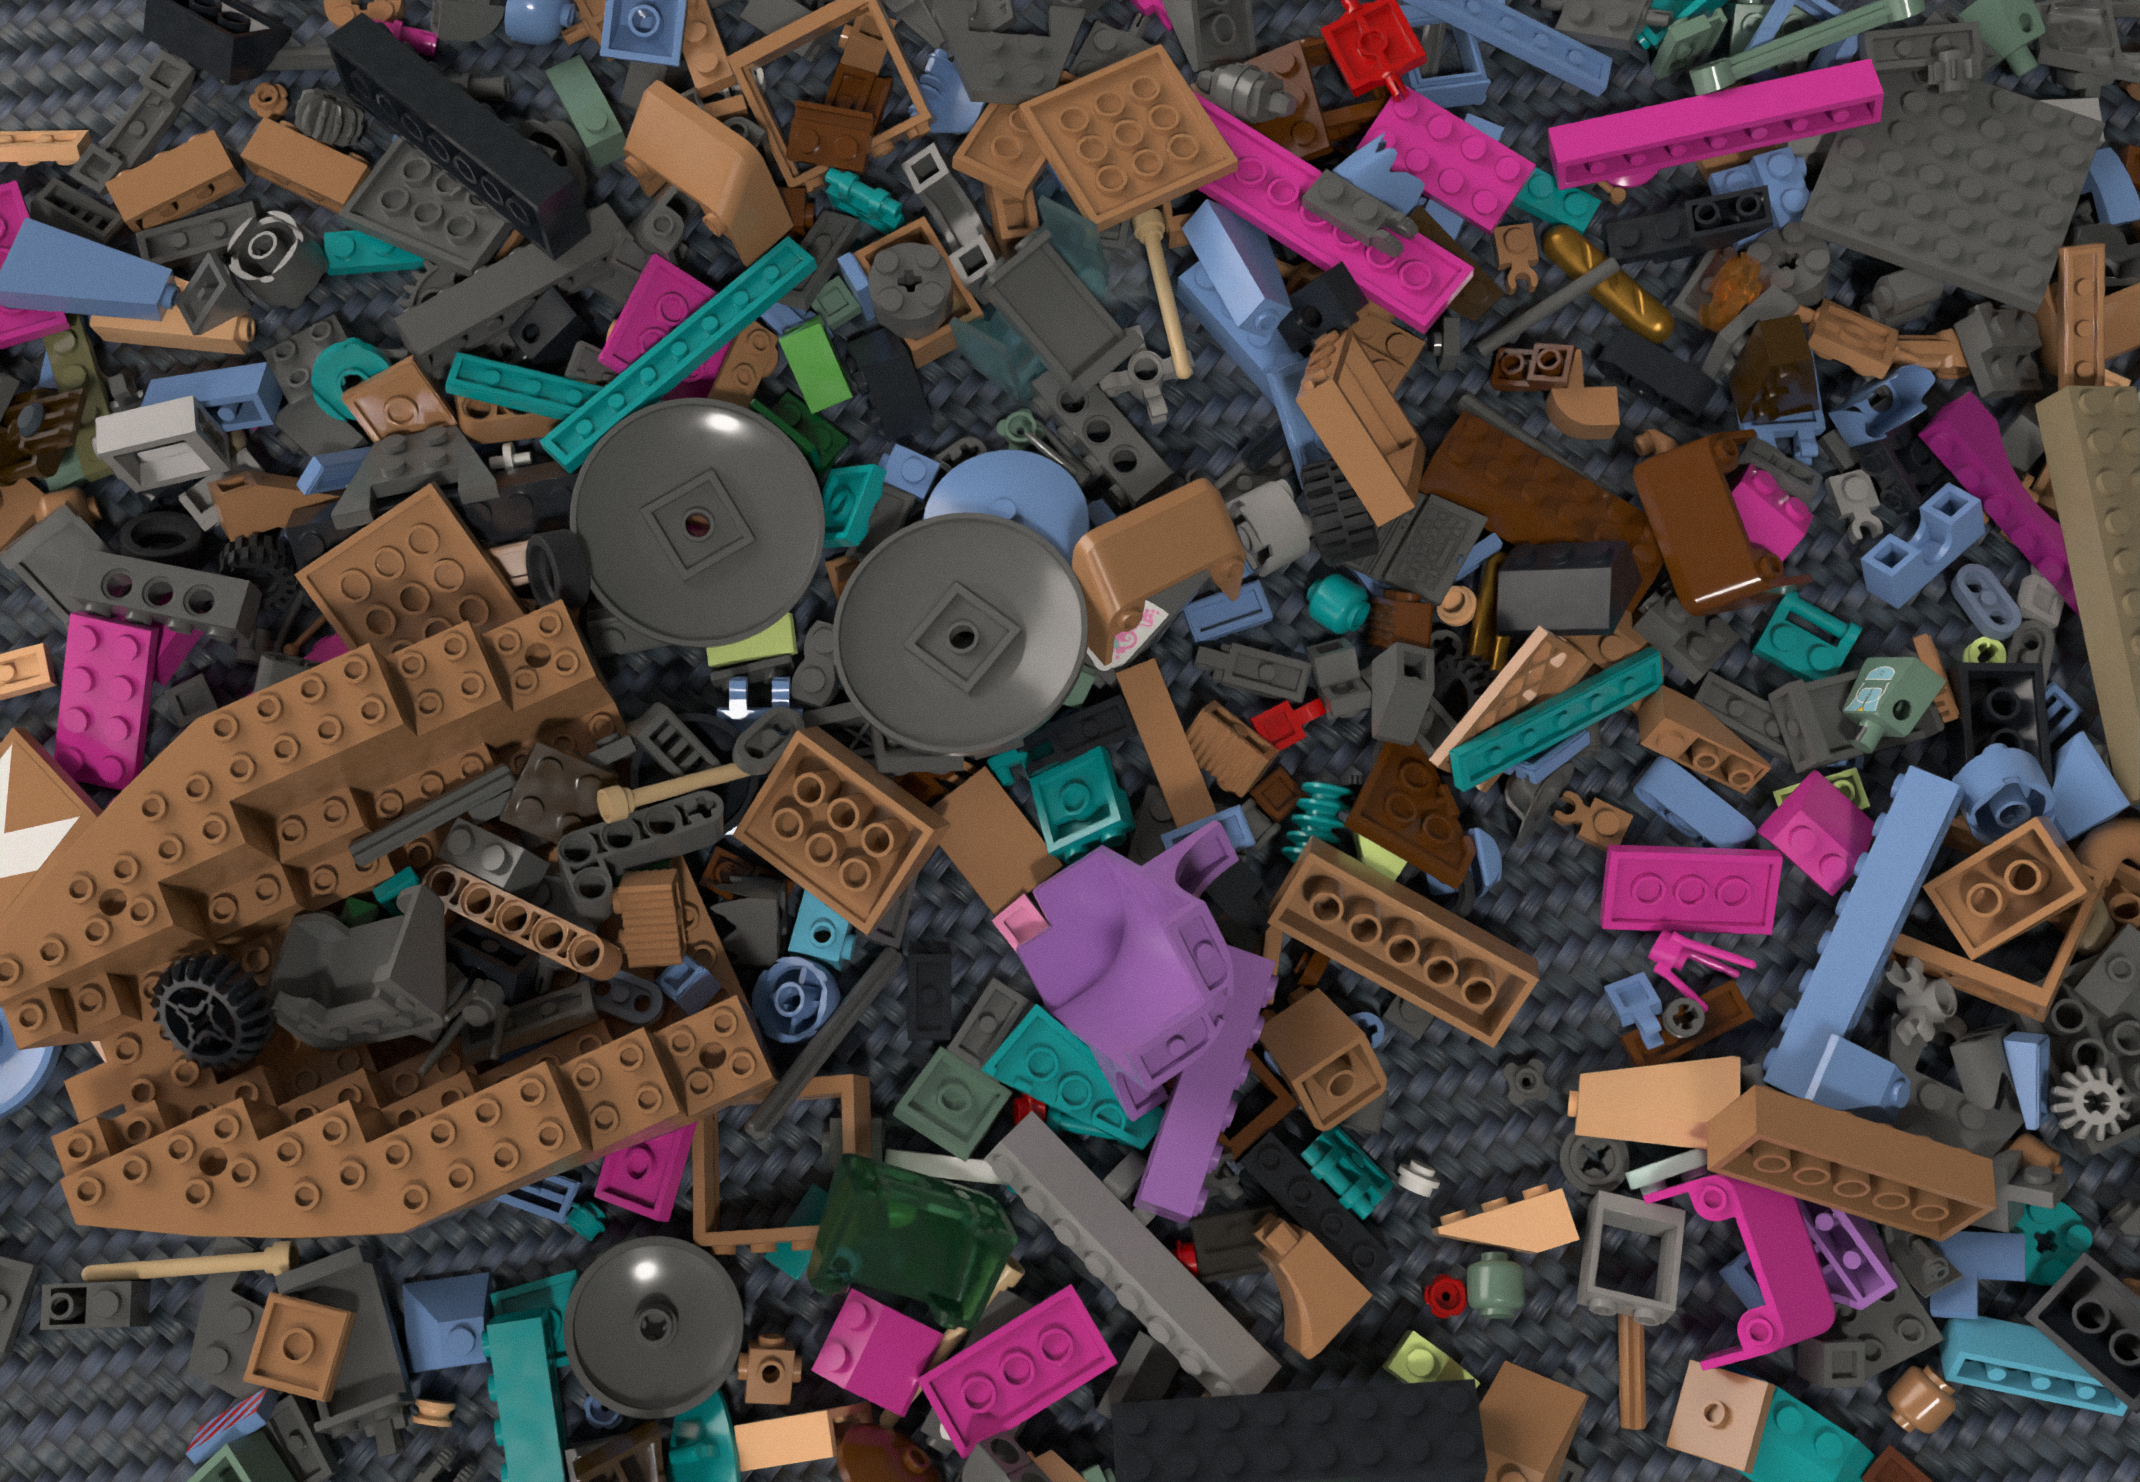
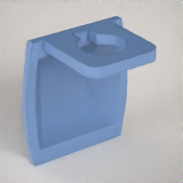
[1425,828,1502,898]

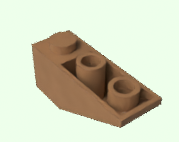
[207,470,345,542]
[1638,685,1771,794]

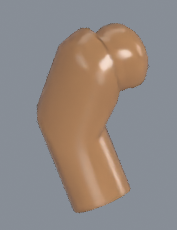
[1633,429,1679,456]

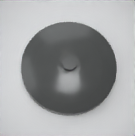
[564,1236,745,1419]

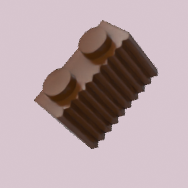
[1366,589,1434,650]

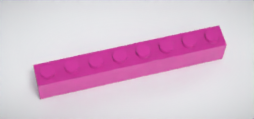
[1548,58,1884,190]

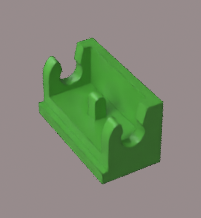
[779,315,853,414]

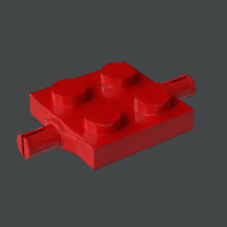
[1320,0,1427,103]

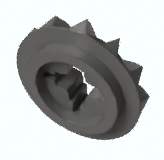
[1559,1130,1630,1195]

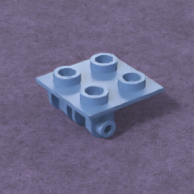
[908,49,986,134]

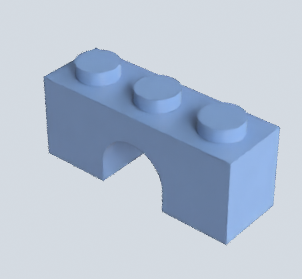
[1861,482,1985,609]

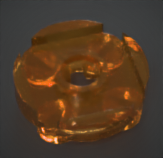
[1698,252,1763,333]

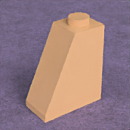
[734,1401,873,1472]

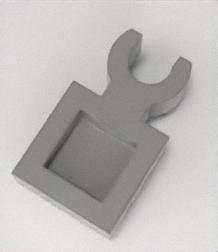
[1824,469,1883,544]
[2016,564,2065,629]

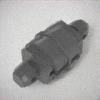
[1197,62,1297,124]

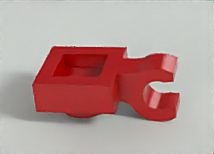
[1249,698,1327,751]

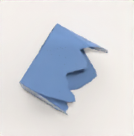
[1332,132,1427,217]
[1828,364,1935,448]

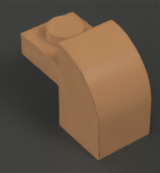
[1544,349,1620,440]

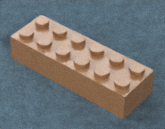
[1267,835,1539,1048]
[1707,1085,1997,1242]

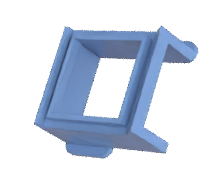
[1744,0,1868,83]
[1400,5,1491,108]

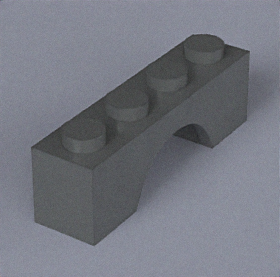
[901,142,1003,305]

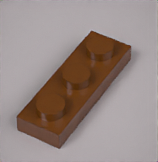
[1618,979,1755,1067]

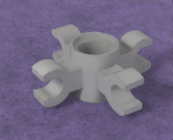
[1097,325,1195,425]
[1886,956,1967,1046]

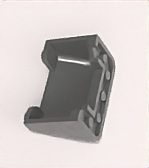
[628,117,777,277]
[264,884,449,1052]

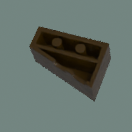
[1408,205,1506,322]
[1728,314,1819,424]
[572,1419,666,1482]

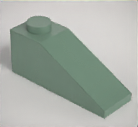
[545,55,626,170]

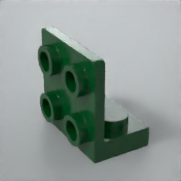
[748,391,850,480]

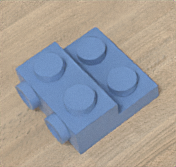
[1707,146,1813,251]

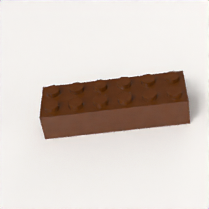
[1419,410,1664,613]

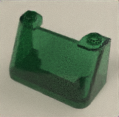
[807,1153,1018,1331]

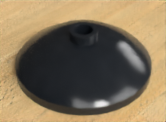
[629,713,759,835]

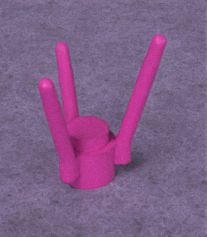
[1648,929,1757,1012]

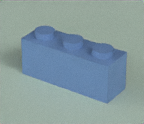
[141,362,283,432]

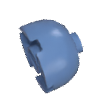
[504,0,575,46]
[752,957,841,1044]

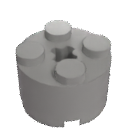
[1226,479,1315,577]

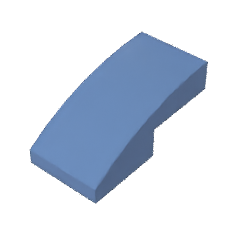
[2081,147,2140,226]

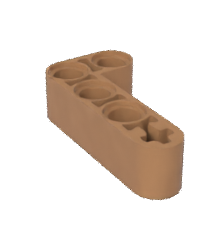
[454,379,609,444]

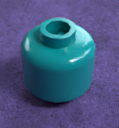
[1306,573,1370,634]

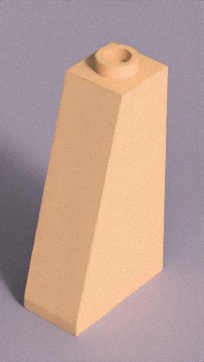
[89,276,256,355]
[1567,1056,1740,1150]

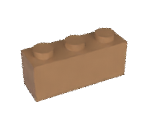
[240,117,371,214]
[105,129,246,235]

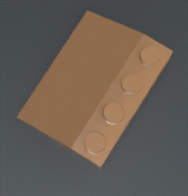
[733,726,951,935]

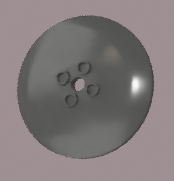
[570,398,825,648]
[832,512,1089,757]

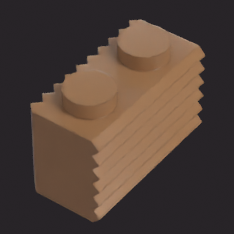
[1185,700,1280,797]
[612,868,687,968]

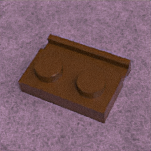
[823,63,894,137]
[786,100,877,174]

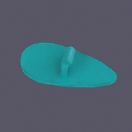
[666,1388,741,1482]

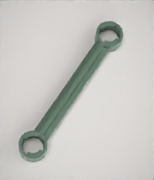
[1689,0,1926,95]

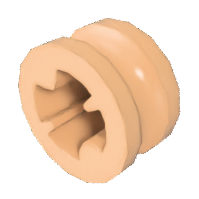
[412,1398,456,1427]

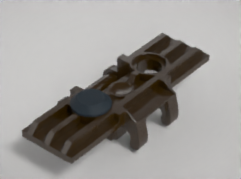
[0,388,88,487]

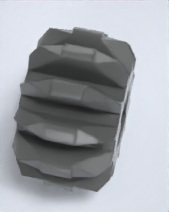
[294,88,365,147]

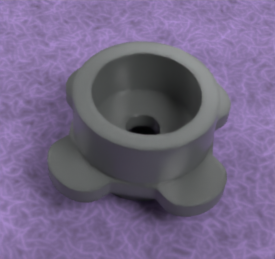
[1502,1059,1550,1106]

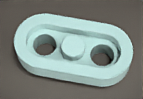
[1625,1148,1708,1195]

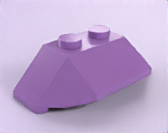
[1797,1198,1900,1310]

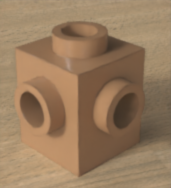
[737,1333,802,1405]

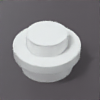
[1397,1160,1440,1197]

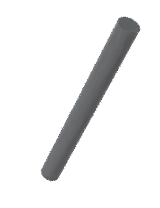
[1474,257,1620,358]

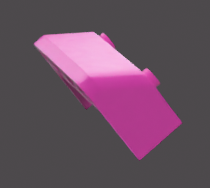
[1643,1173,1836,1371]

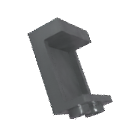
[0,500,132,631]

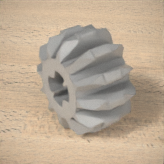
[2050,1065,2132,1141]

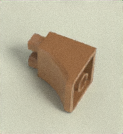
[1258,986,1387,1131]
[1251,1213,1373,1360]

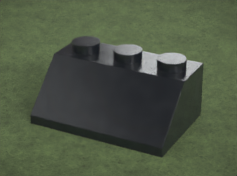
[143,0,293,85]
[1496,540,1643,637]
[1945,662,2053,787]
[2024,1252,2140,1414]

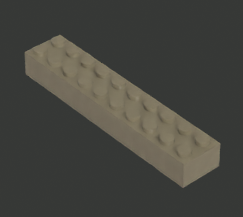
[2035,386,2140,805]

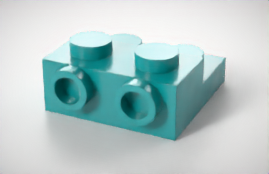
[1029,746,1136,864]

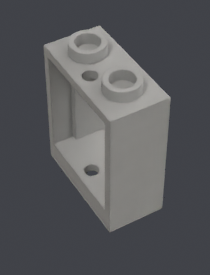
[92,395,231,493]
[1576,1190,1686,1326]

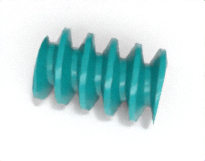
[1282,781,1355,864]

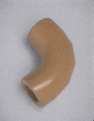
[2074,817,2140,887]

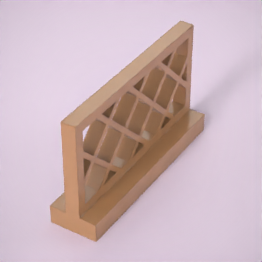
[1429,625,1594,793]

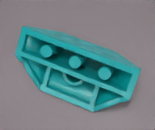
[1723,1363,1877,1482]

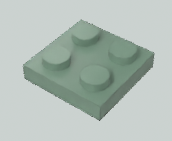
[893,1046,1013,1162]

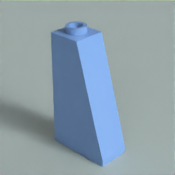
[1181,199,1292,338]
[0,217,180,321]

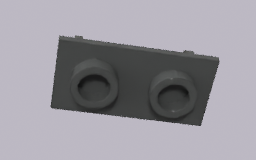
[1879,1224,1963,1298]

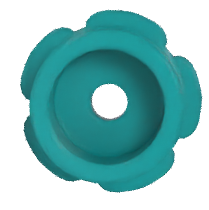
[565,1200,606,1241]

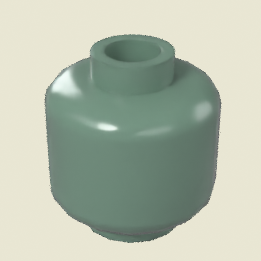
[1466,1252,1525,1319]

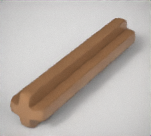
[1618,1296,1646,1430]

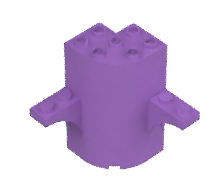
[1016,820,1239,1122]

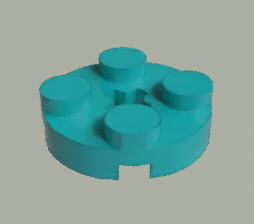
[311,337,393,422]
[1997,1201,2092,1286]

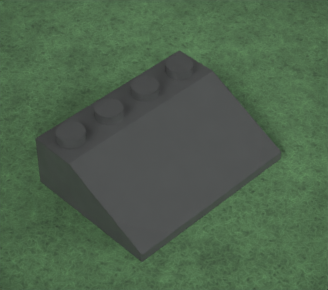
[2000,951,2140,1156]

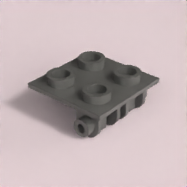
[262,314,352,408]
[1832,1260,1944,1380]

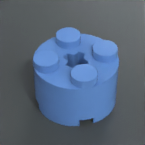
[1952,743,2056,845]

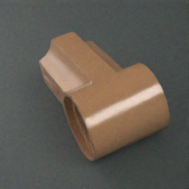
[1890,329,1972,380]

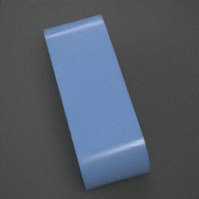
[1633,756,1757,849]

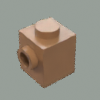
[838,11,897,76]

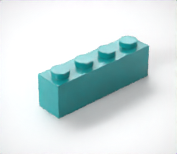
[481,1307,570,1482]

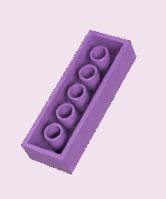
[1133,945,1279,1224]

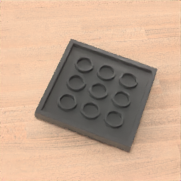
[338,136,561,277]

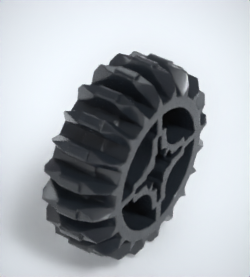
[150,949,277,1073]

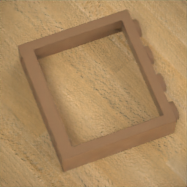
[727,0,938,194]
[1296,327,1427,527]
[1887,816,2106,1023]
[692,1074,874,1255]

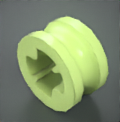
[1962,637,2007,663]

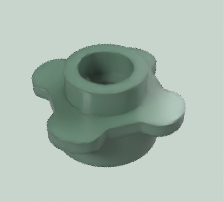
[997,408,1044,451]

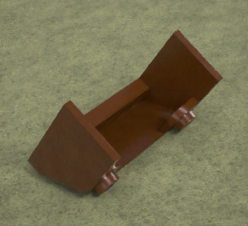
[1633,429,1813,617]

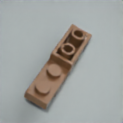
[983,182,1041,261]

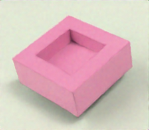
[991,894,1050,953]

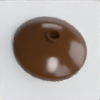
[837,1422,944,1482]

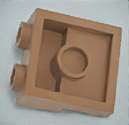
[1337,315,1425,396]

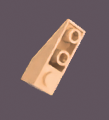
[1431,1184,1580,1254]

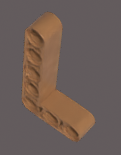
[421,863,622,981]

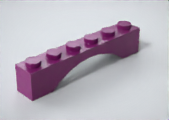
[1918,391,2080,617]

